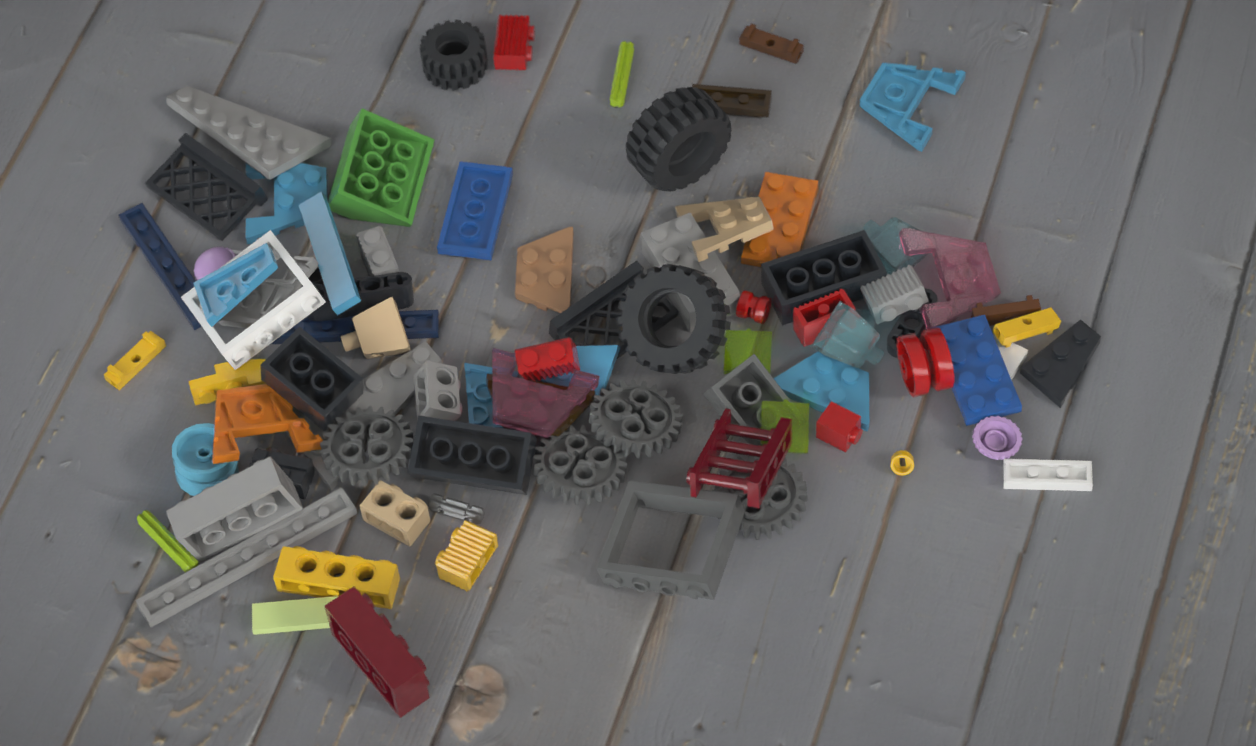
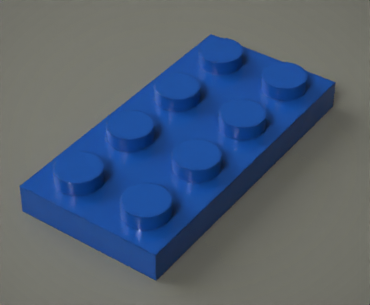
[437,161,513,260]
[933,315,1022,426]

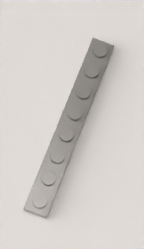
[135,487,357,627]

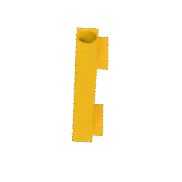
[992,307,1061,348]
[104,331,166,390]

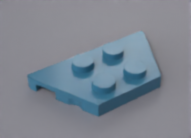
[773,351,869,431]

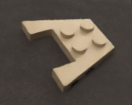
[675,197,774,262]

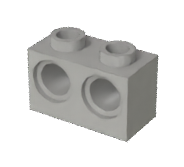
[414,360,462,421]

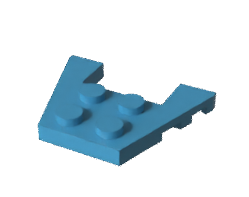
[860,63,966,152]
[246,163,328,244]

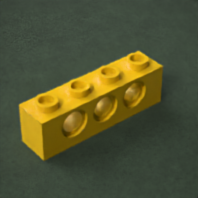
[273,546,400,609]

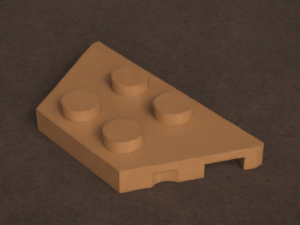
[515,227,574,313]

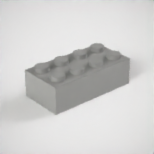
[641,213,740,333]
[166,457,303,563]

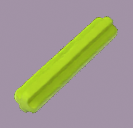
[609,41,634,108]
[137,510,199,573]

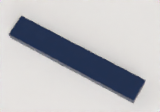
[118,203,202,331]
[272,310,439,344]

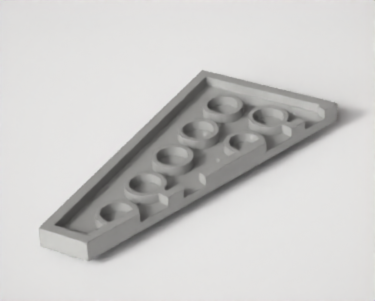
[166,86,331,180]
[285,341,442,491]

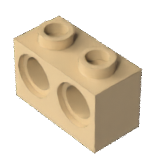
[360,480,430,547]

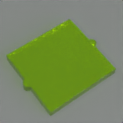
[724,328,772,374]
[760,399,809,454]

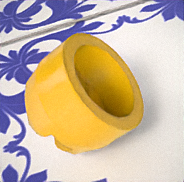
[891,450,914,475]

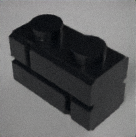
[249,447,315,499]

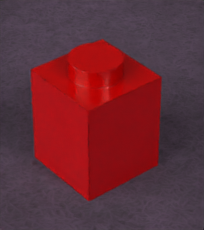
[816,401,863,452]

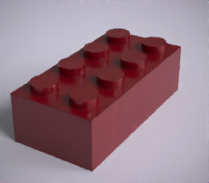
[324,586,430,718]

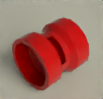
[736,290,772,325]

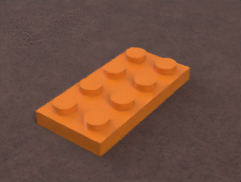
[741,172,819,267]

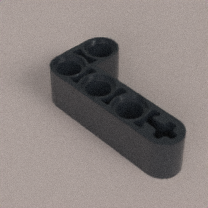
[302,268,414,321]

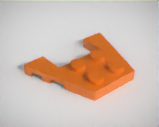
[212,384,323,464]

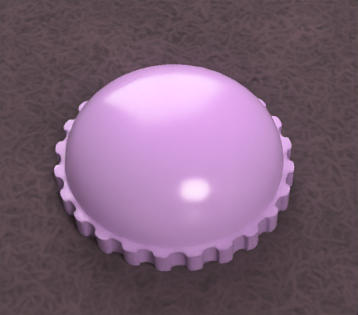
[194,247,236,281]
[972,416,1023,460]

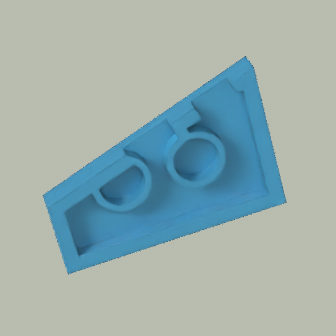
[193,243,279,327]
[464,363,520,429]

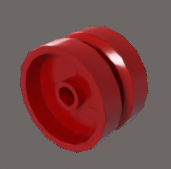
[896,327,954,398]

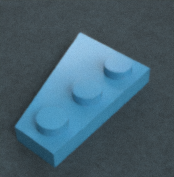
[536,345,620,396]

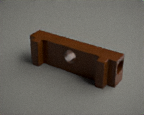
[739,23,804,64]
[971,295,1041,326]

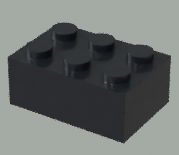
[260,327,364,432]

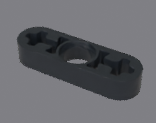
[887,288,938,358]

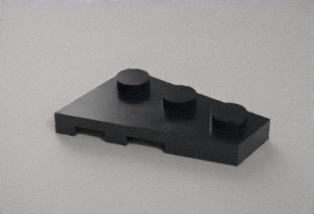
[1020,319,1101,408]

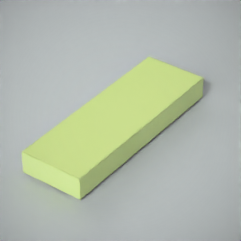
[252,596,338,635]

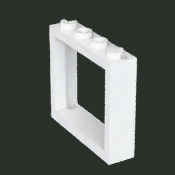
[181,230,326,370]

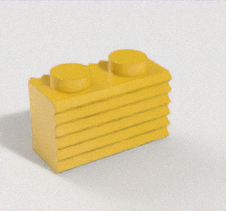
[435,520,498,592]

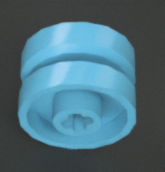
[172,423,239,496]

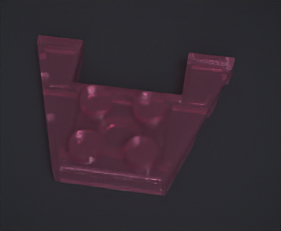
[899,228,1001,329]
[492,348,600,438]

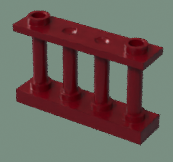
[686,408,792,508]

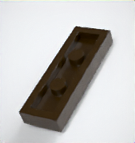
[692,84,772,118]

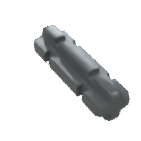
[428,493,485,524]

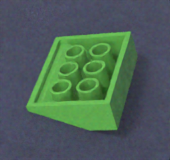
[328,108,434,227]

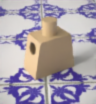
[341,297,411,359]

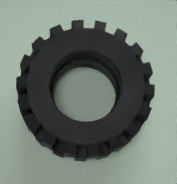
[420,20,488,91]

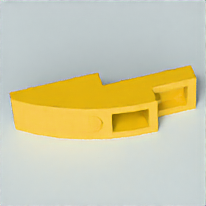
[189,359,266,405]

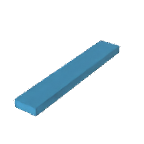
[299,191,361,315]

